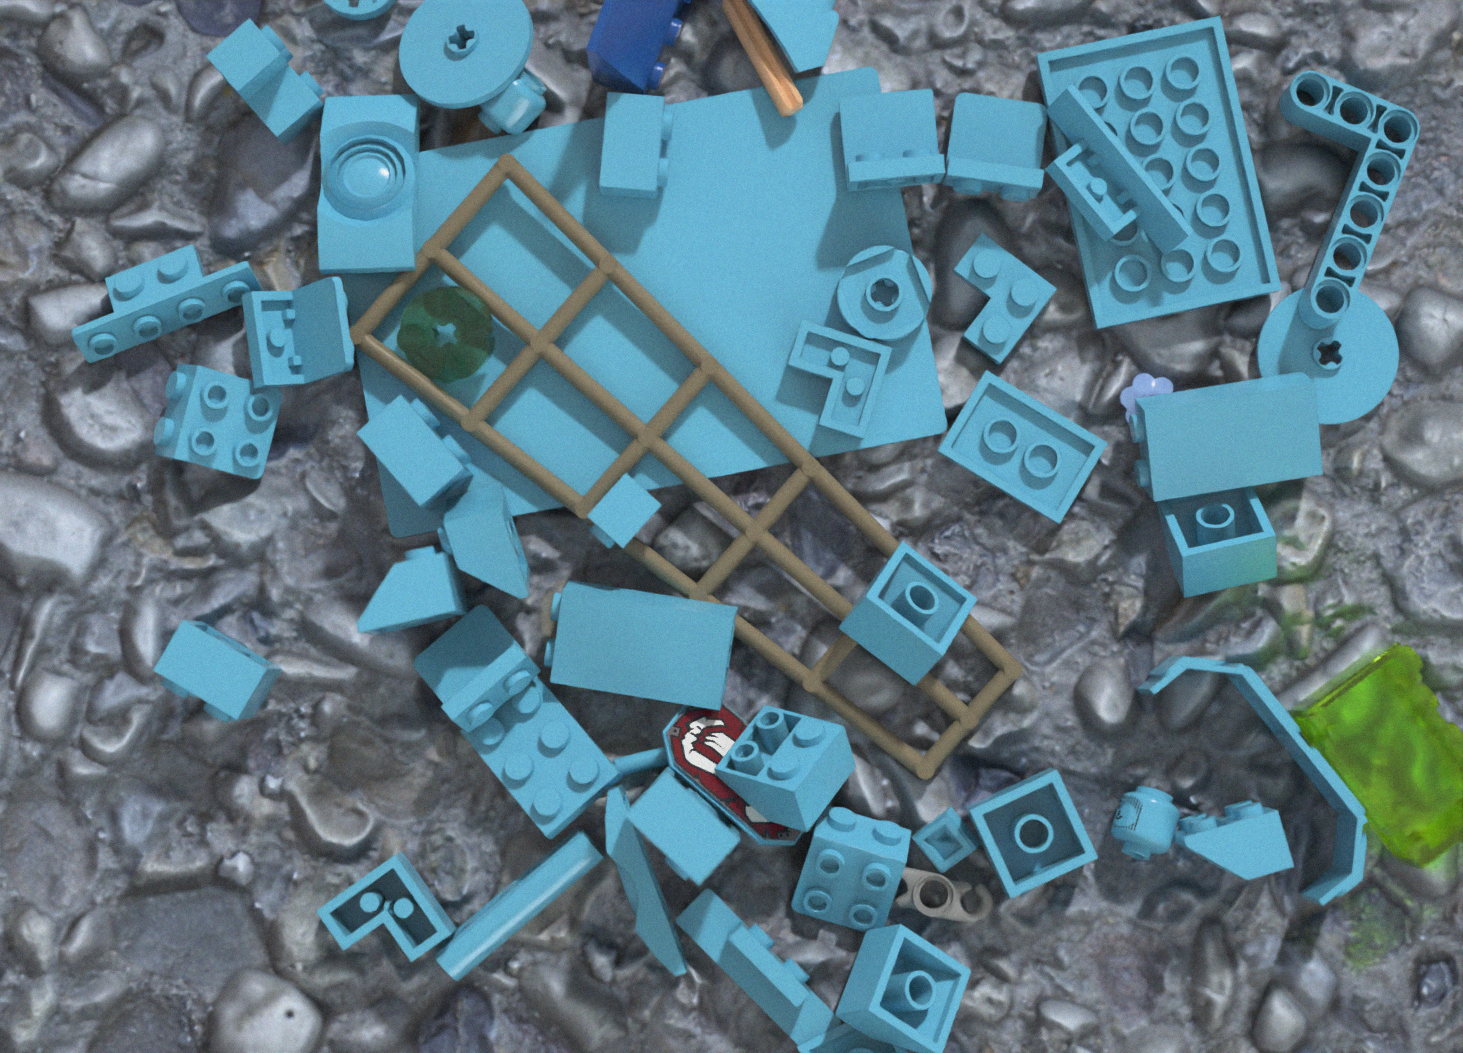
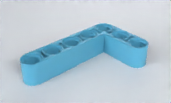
[1279,71,1420,330]

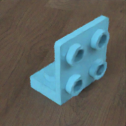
[838,89,946,192]

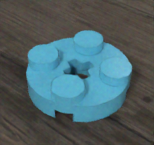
[836,245,932,342]

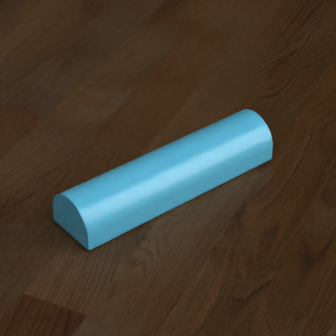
[435,826,605,982]

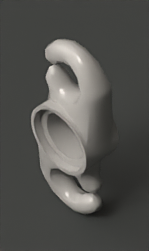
[895,867,993,924]

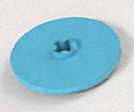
[399,0,534,109]
[1256,288,1399,425]

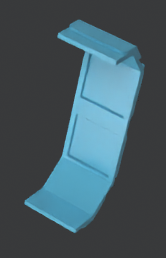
[1136,656,1368,906]

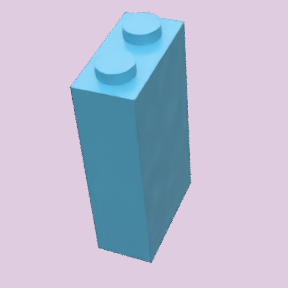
[1129,371,1323,502]
[544,579,738,710]

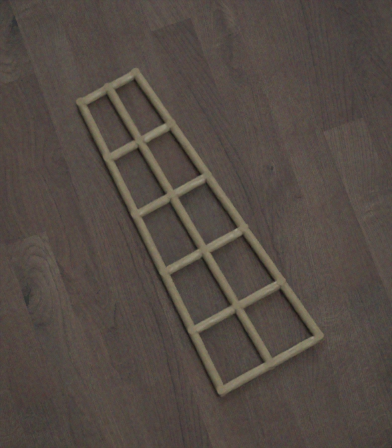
[349,153,1022,779]

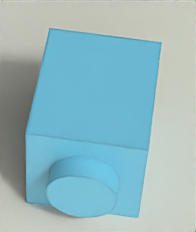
[587,473,662,549]

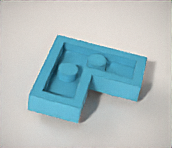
[952,233,1057,365]
[787,319,893,440]

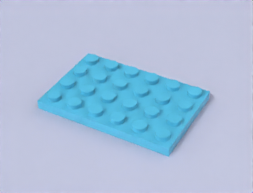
[1035,16,1282,331]

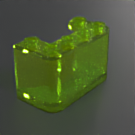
[1288,642,1463,869]

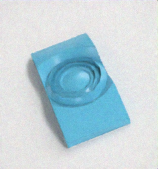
[317,94,421,274]
[605,783,688,976]

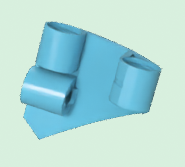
[747,0,839,74]

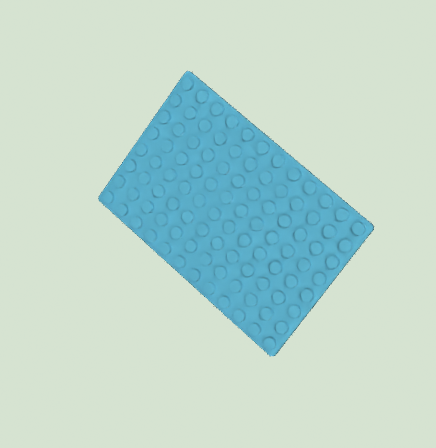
[342,66,947,538]

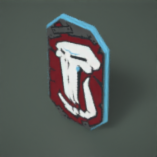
[662,702,804,846]

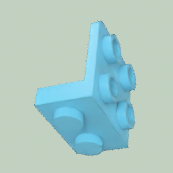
[942,92,1048,202]
[241,277,354,389]
[153,364,283,479]
[414,604,541,734]
[791,805,911,932]

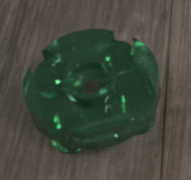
[397,286,495,384]

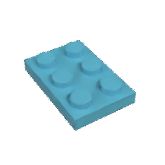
[936,370,1108,525]
[460,674,624,840]

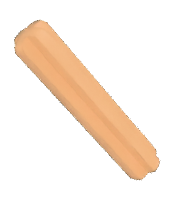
[722,0,803,117]

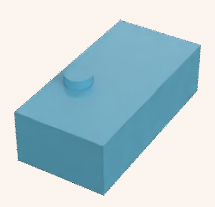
[625,765,740,885]

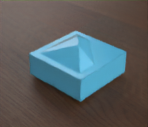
[911,806,980,874]

